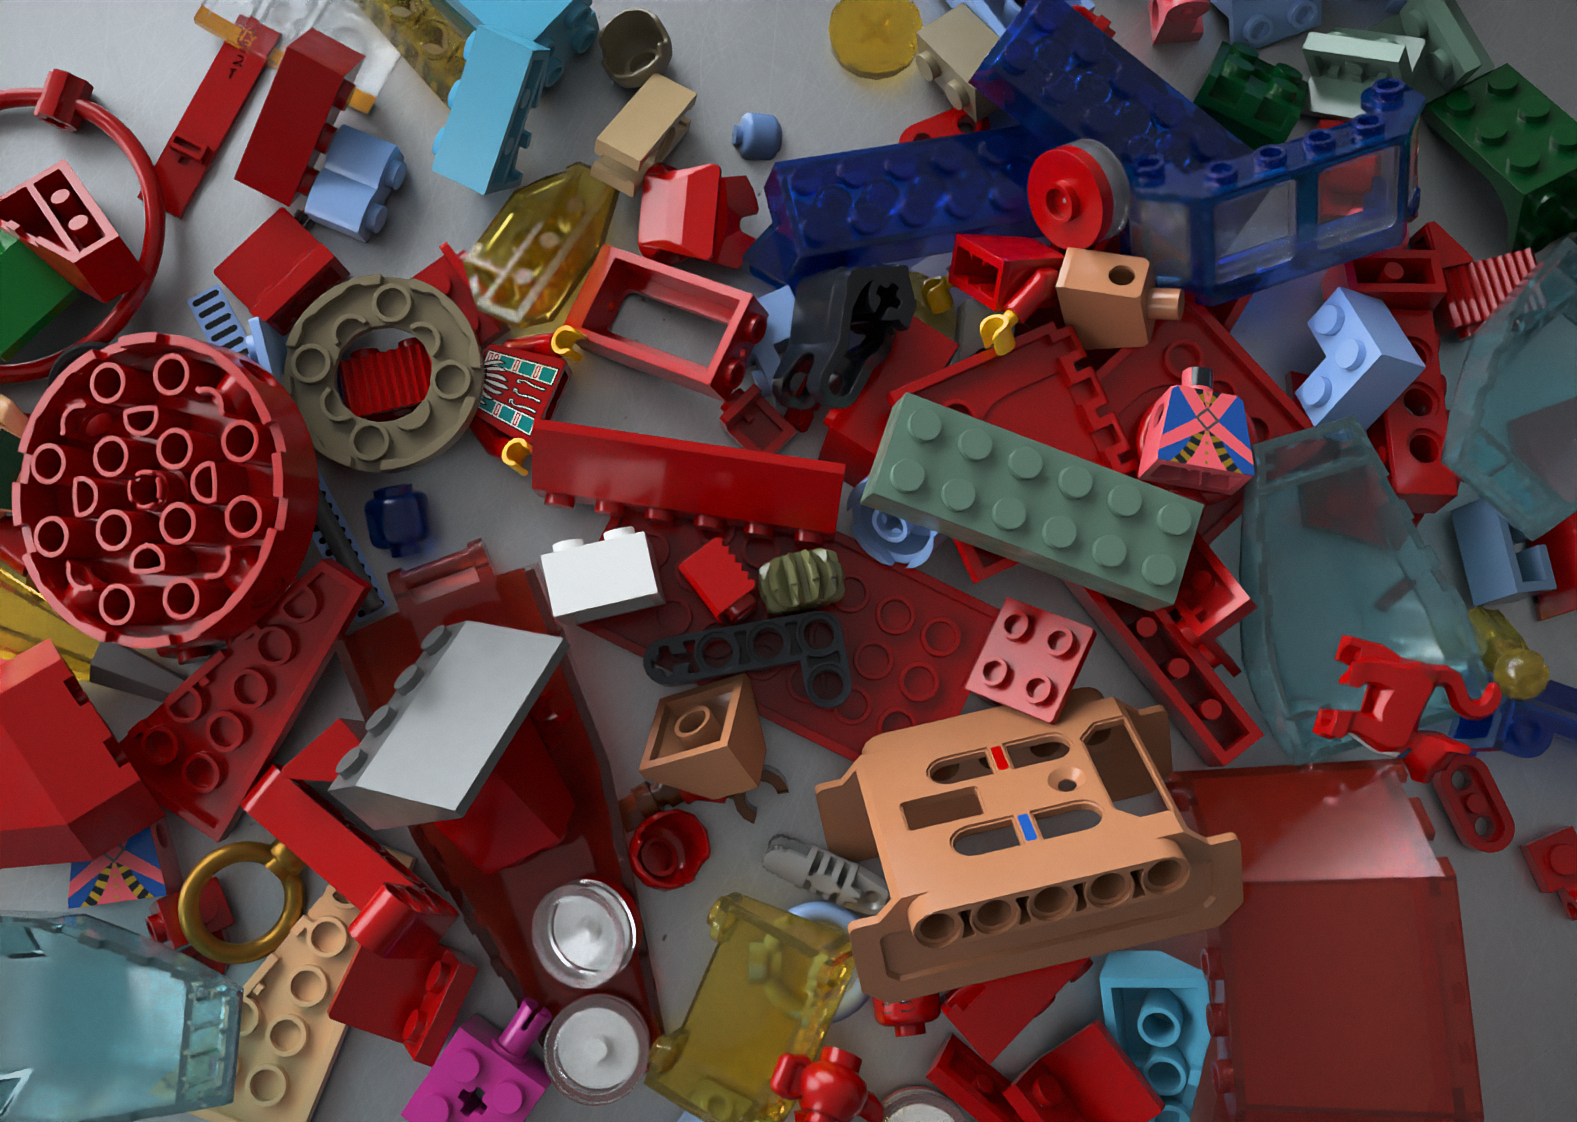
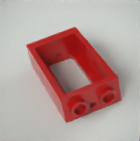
[563,243,769,403]

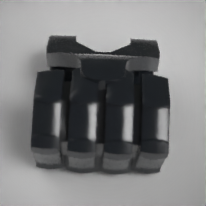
[772,264,917,410]

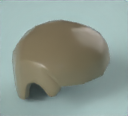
[598,8,673,88]

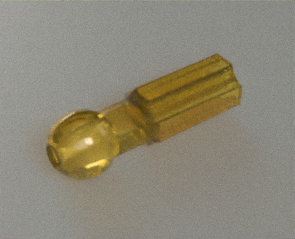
[1459,606,1550,701]

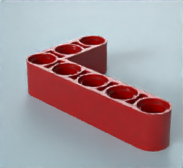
[240,762,460,959]

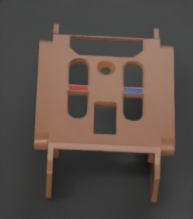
[815,687,1244,1004]

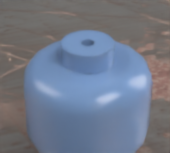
[732,112,782,160]

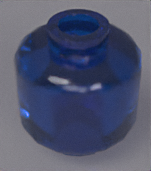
[364,483,434,558]

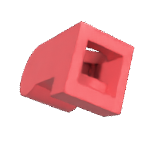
[1148,0,1210,45]

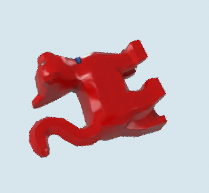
[1312,635,1502,784]

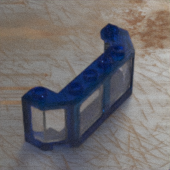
[1114,78,1426,306]

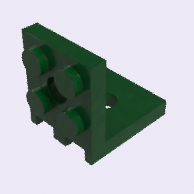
[1152,41,1308,220]

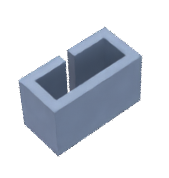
[1450,491,1557,607]

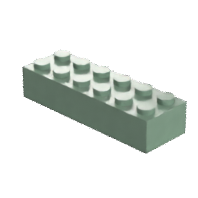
[860,392,1204,611]

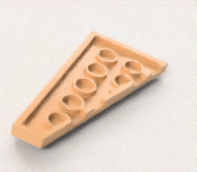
[150,842,417,1122]

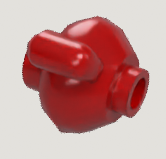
[770,1046,884,1122]

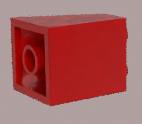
[432,714,576,876]

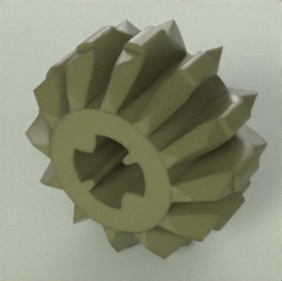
[758,548,846,616]

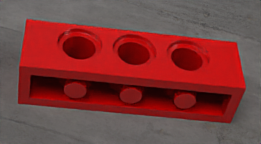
[1367,309,1460,514]

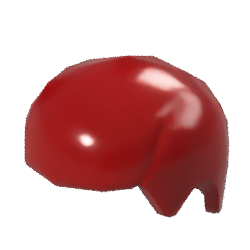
[628,808,711,892]

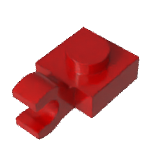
[1519,826,1577,921]

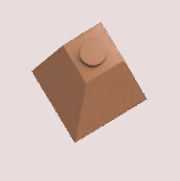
[638,673,767,800]

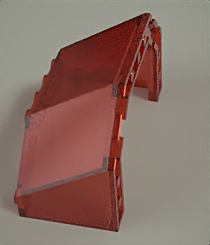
[1162,758,1484,1122]

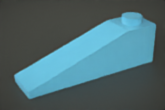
[1099,951,1214,1122]

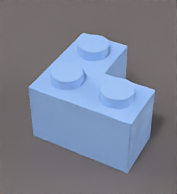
[1295,286,1426,439]

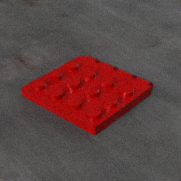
[1096,288,1325,545]
[885,321,1149,584]

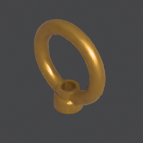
[178,838,307,964]

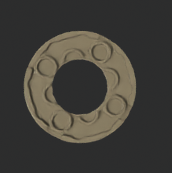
[280,274,485,474]

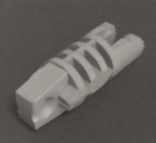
[761,834,889,916]

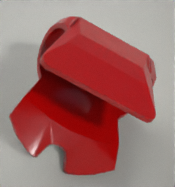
[637,162,759,269]

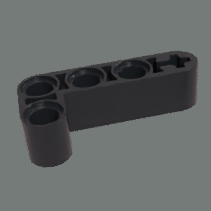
[643,611,851,710]

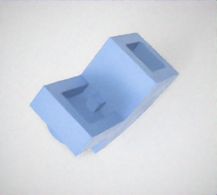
[746,285,795,408]

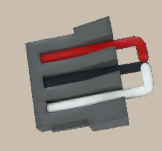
[294,208,315,230]

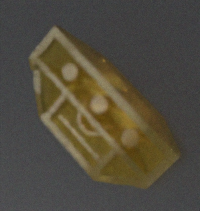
[463,161,620,329]

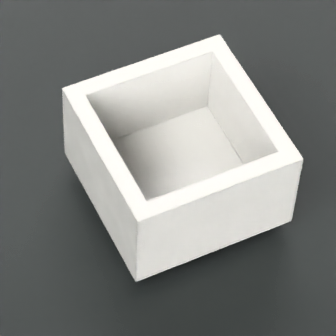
[540,527,666,627]

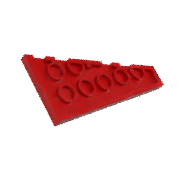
[119,558,373,843]

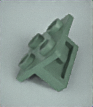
[1367,0,1494,112]
[1301,26,1427,129]

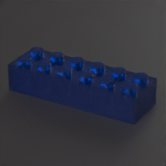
[968,0,1280,265]
[763,120,1062,280]

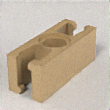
[590,73,697,198]

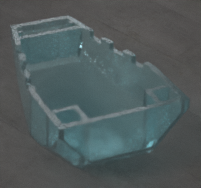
[1441,236,1577,541]
[1239,415,1489,766]
[0,910,244,1122]

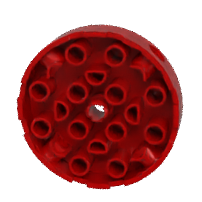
[12,332,319,648]

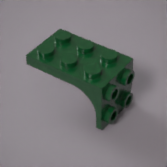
[1423,63,1577,254]

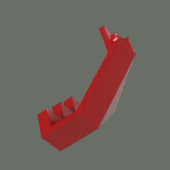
[0,638,166,869]

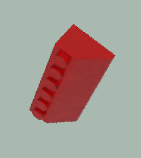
[532,418,846,547]

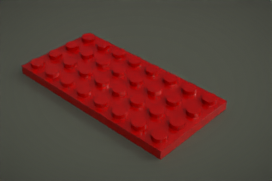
[576,510,1000,762]

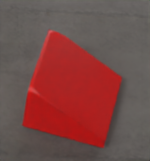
[1409,221,1474,270]

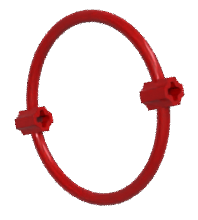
[0,68,166,384]

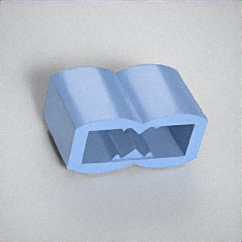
[304,124,406,243]

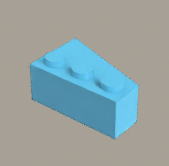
[431,25,551,195]

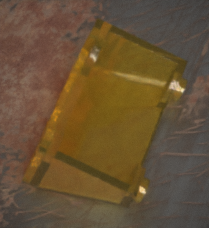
[643,892,856,1122]

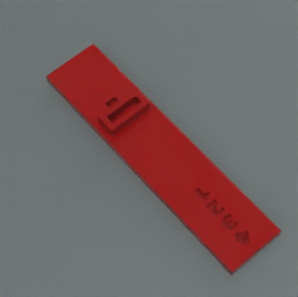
[137,14,283,219]

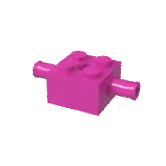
[400,998,555,1122]

